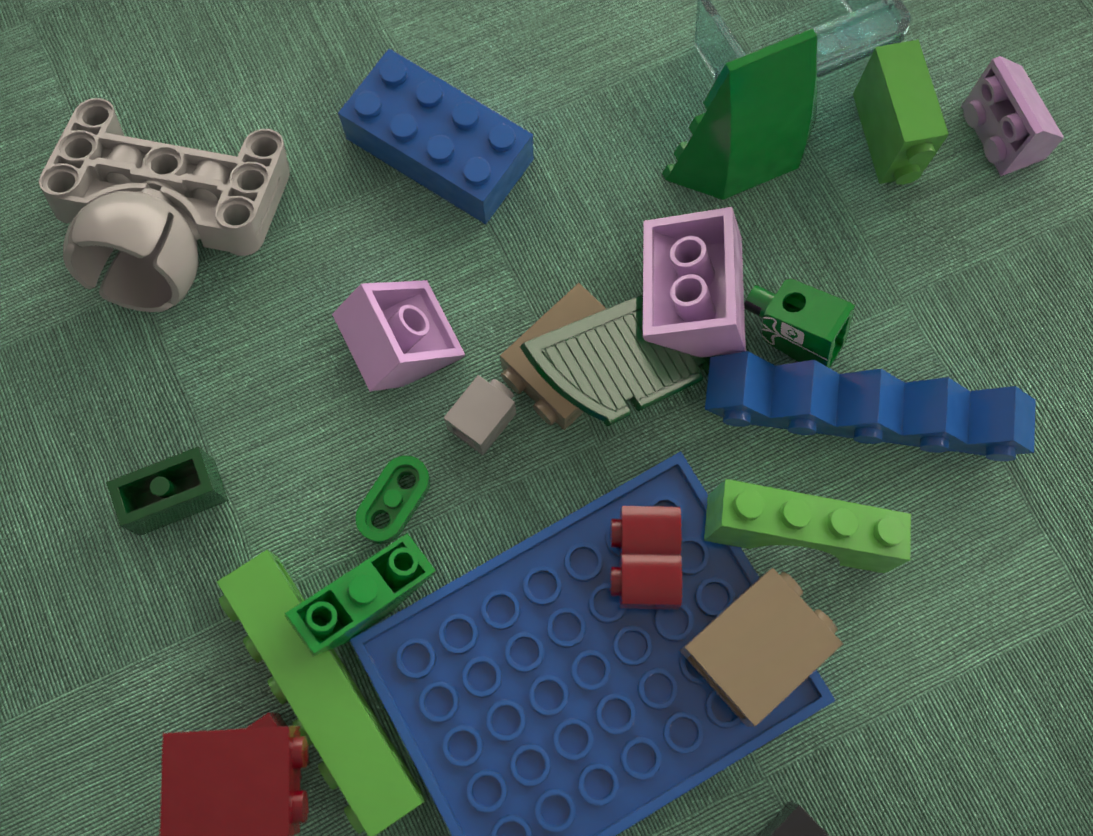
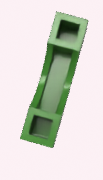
[704,479,911,574]

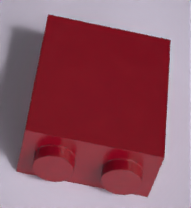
[160,726,308,836]

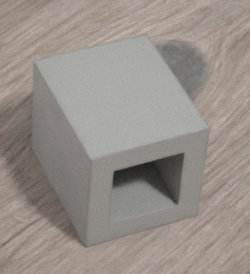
[444,375,516,456]

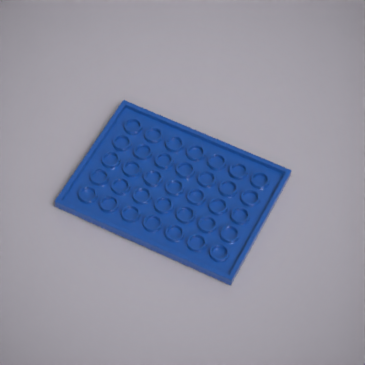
[350,451,836,836]

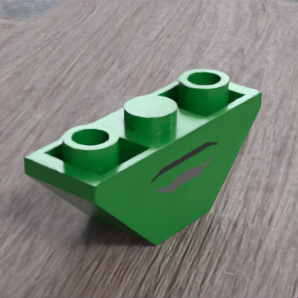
[285,533,436,657]

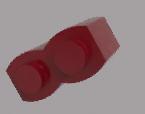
[610,506,682,609]

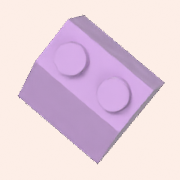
[332,280,465,392]

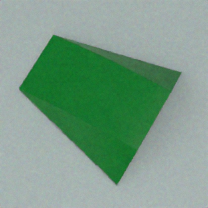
[662,28,817,200]

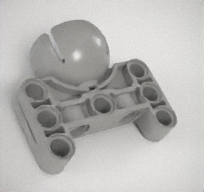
[39,98,290,312]

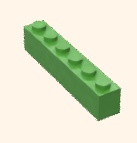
[217,550,427,836]

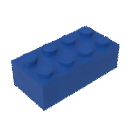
[338,49,534,224]

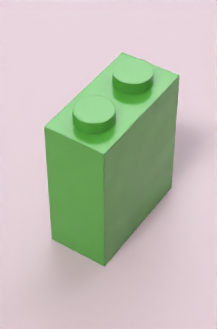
[853,39,949,185]

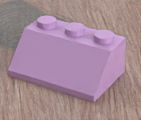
[643,207,746,357]

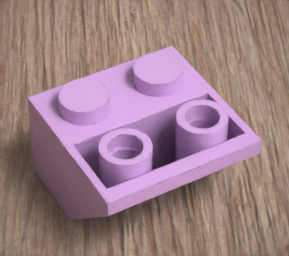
[961,56,1064,176]

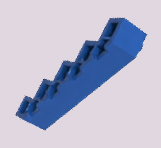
[705,351,1036,461]

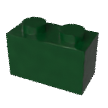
[106,446,229,536]

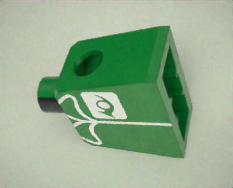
[744,278,855,368]

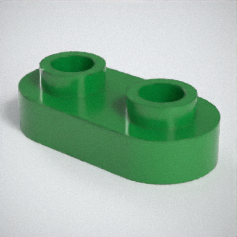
[356,455,430,544]

